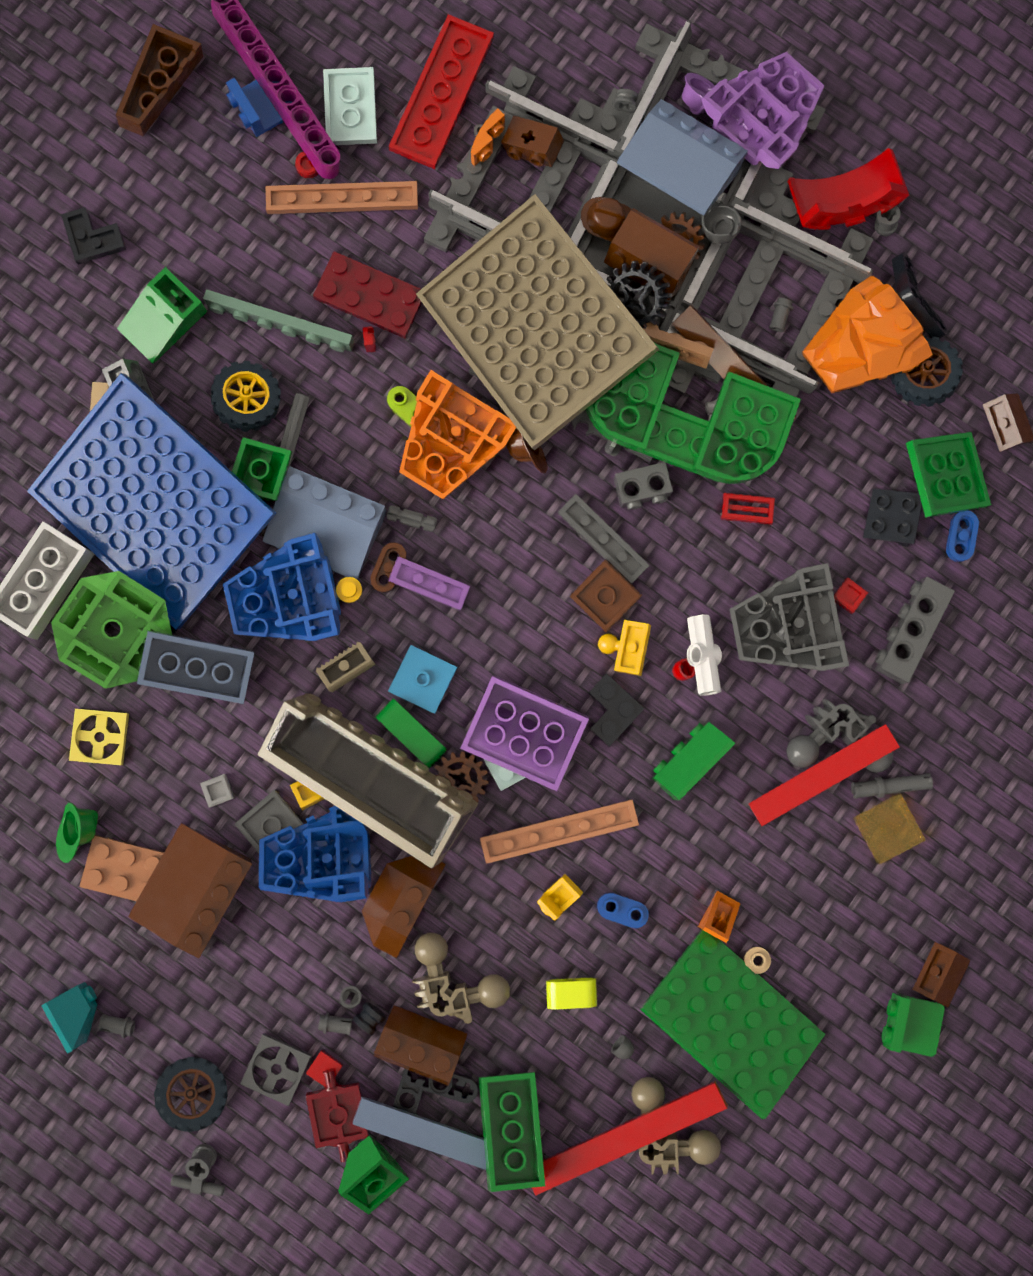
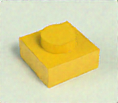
[290,781,324,810]

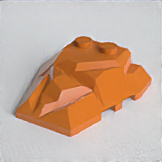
[802,275,933,393]
[399,370,517,499]

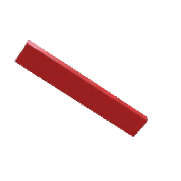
[749,724,900,826]

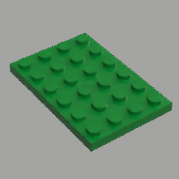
[640,930,825,1119]

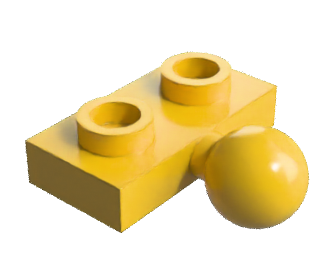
[598,620,651,676]

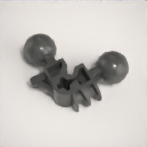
[786,699,893,773]

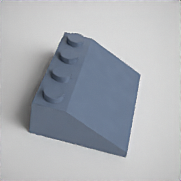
[617,99,748,216]
[263,466,387,580]

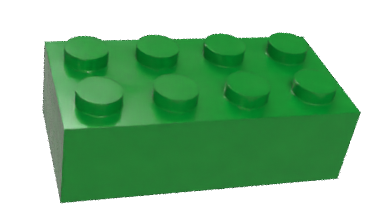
[479,1072,545,1192]

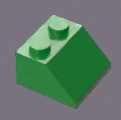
[232,437,292,501]

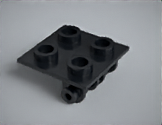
[863,489,922,547]

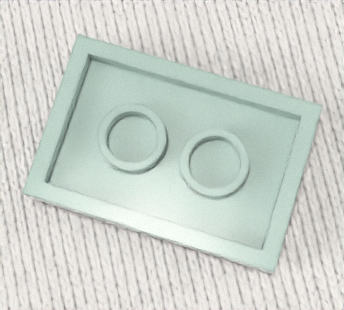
[323,67,377,145]

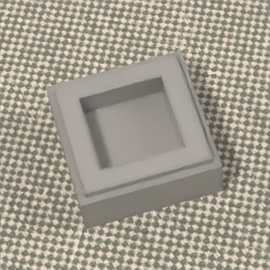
[200,774,235,808]

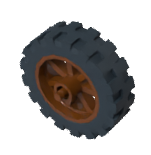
[891,336,963,407]
[154,1057,228,1132]

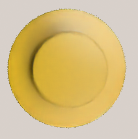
[336,577,362,603]

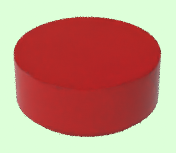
[295,151,318,178]

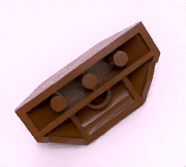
[362,856,446,958]

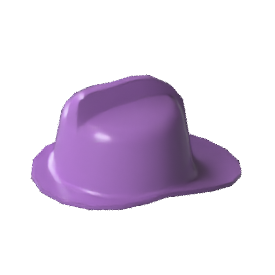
[682,73,715,115]

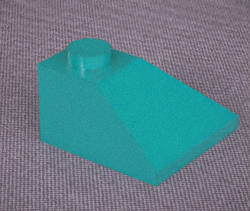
[41,982,97,1054]

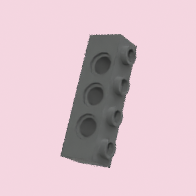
[875,577,955,684]

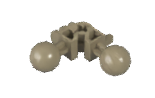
[412,933,510,1024]
[624,1077,721,1175]

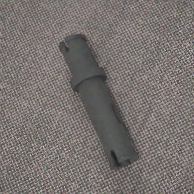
[851,773,933,799]

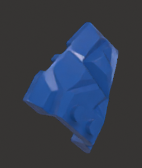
[223,533,341,641]
[259,806,372,902]

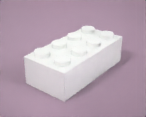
[0,522,94,640]

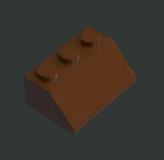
[603,208,700,301]
[374,1005,468,1086]

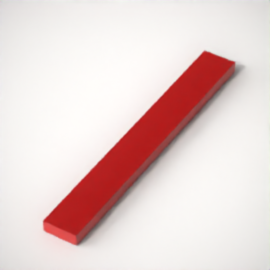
[532,1081,728,1196]

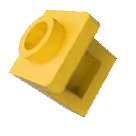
[537,874,583,921]

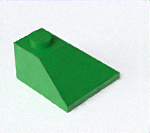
[338,1135,409,1215]

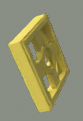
[69,709,129,765]

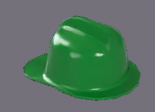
[56,803,98,863]

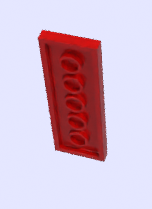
[389,14,494,169]

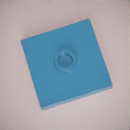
[388,645,457,714]

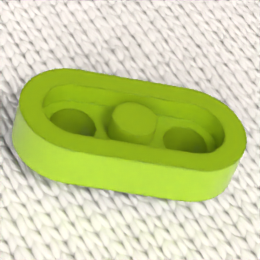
[387,386,417,427]

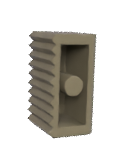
[316,642,376,692]

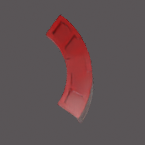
[787,148,909,230]

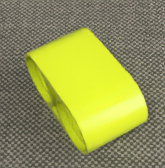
[546,978,597,1009]

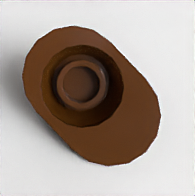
[581,197,631,242]
[507,429,548,474]

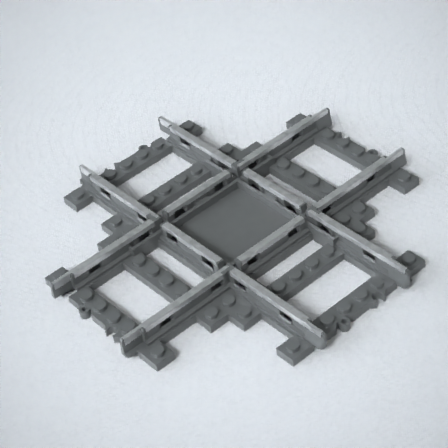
[424,20,873,462]

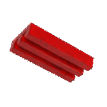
[721,493,775,525]

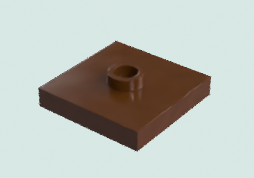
[569,559,643,632]

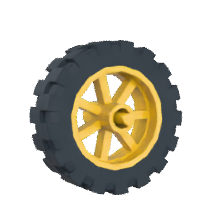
[211,361,281,432]

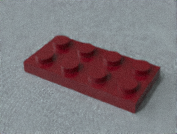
[313,251,422,339]

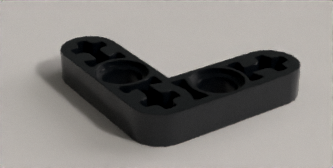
[892,252,948,339]
[393,1069,478,1114]

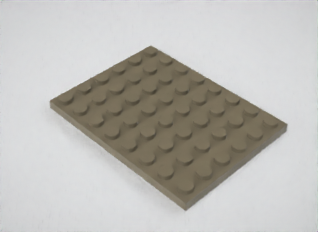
[416,194,659,450]

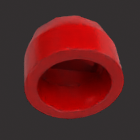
[672,659,695,681]

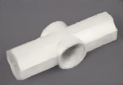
[687,614,722,696]

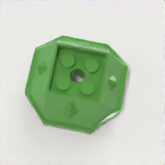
[51,571,172,689]

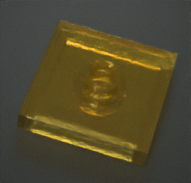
[853,793,925,864]

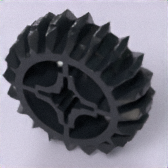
[606,261,672,329]

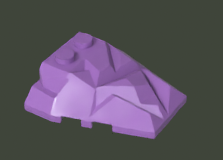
[702,52,824,169]

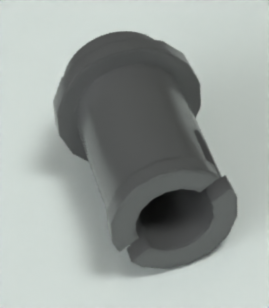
[769,298,794,332]
[318,1012,353,1035]
[99,1014,135,1038]

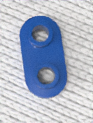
[946,510,979,562]
[597,892,649,928]

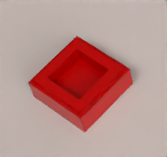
[834,577,868,614]
[306,1050,344,1087]

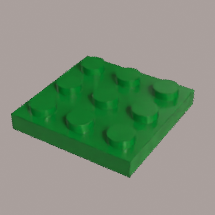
[906,432,991,518]

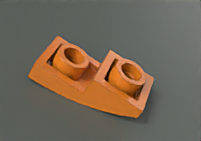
[471,108,505,166]

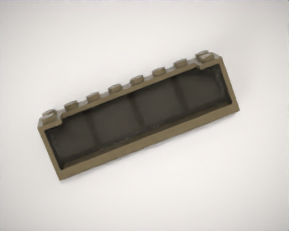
[258,694,479,868]

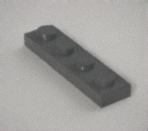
[558,494,650,584]

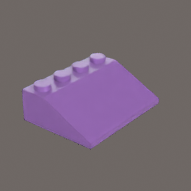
[460,675,589,791]

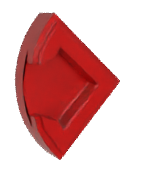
[363,326,376,353]

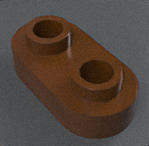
[370,543,407,593]

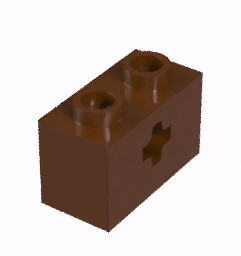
[501,115,564,167]

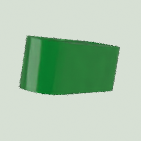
[375,698,447,769]

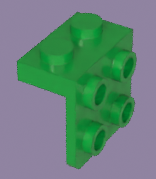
[882,993,945,1057]

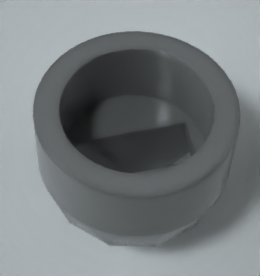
[340,986,361,1009]
[611,1035,634,1060]

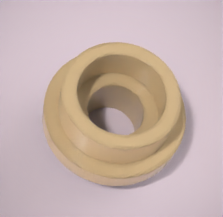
[744,947,771,974]

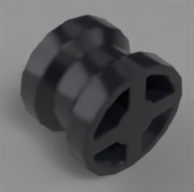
[353,1001,387,1035]

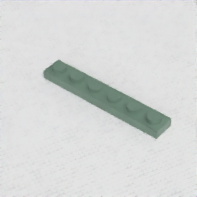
[203,289,355,352]

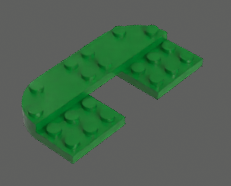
[586,343,801,484]

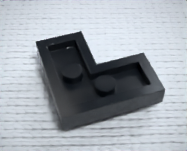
[61,207,126,265]
[589,673,644,747]

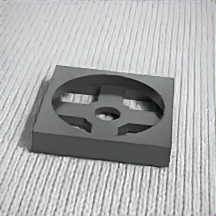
[240,1033,312,1106]

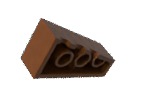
[116,24,203,136]

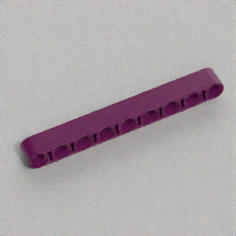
[211,0,340,179]

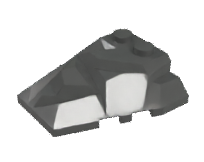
[730,563,849,671]

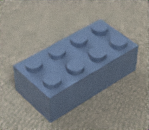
[137,630,254,704]

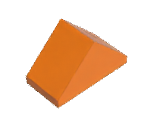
[698,891,741,943]

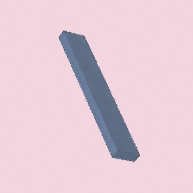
[352,1096,486,1170]

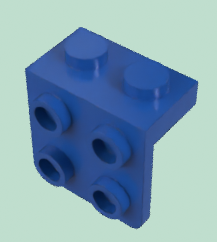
[226,78,292,137]

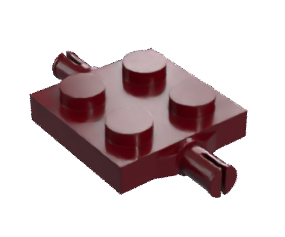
[306,1069,369,1162]

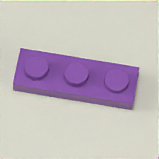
[388,557,470,610]

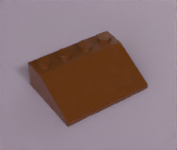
[128,822,252,958]

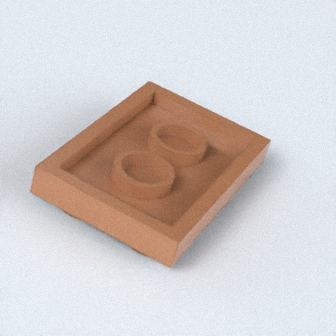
[79,835,164,901]

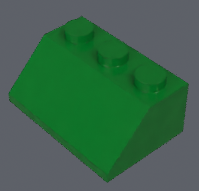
[652,722,735,800]

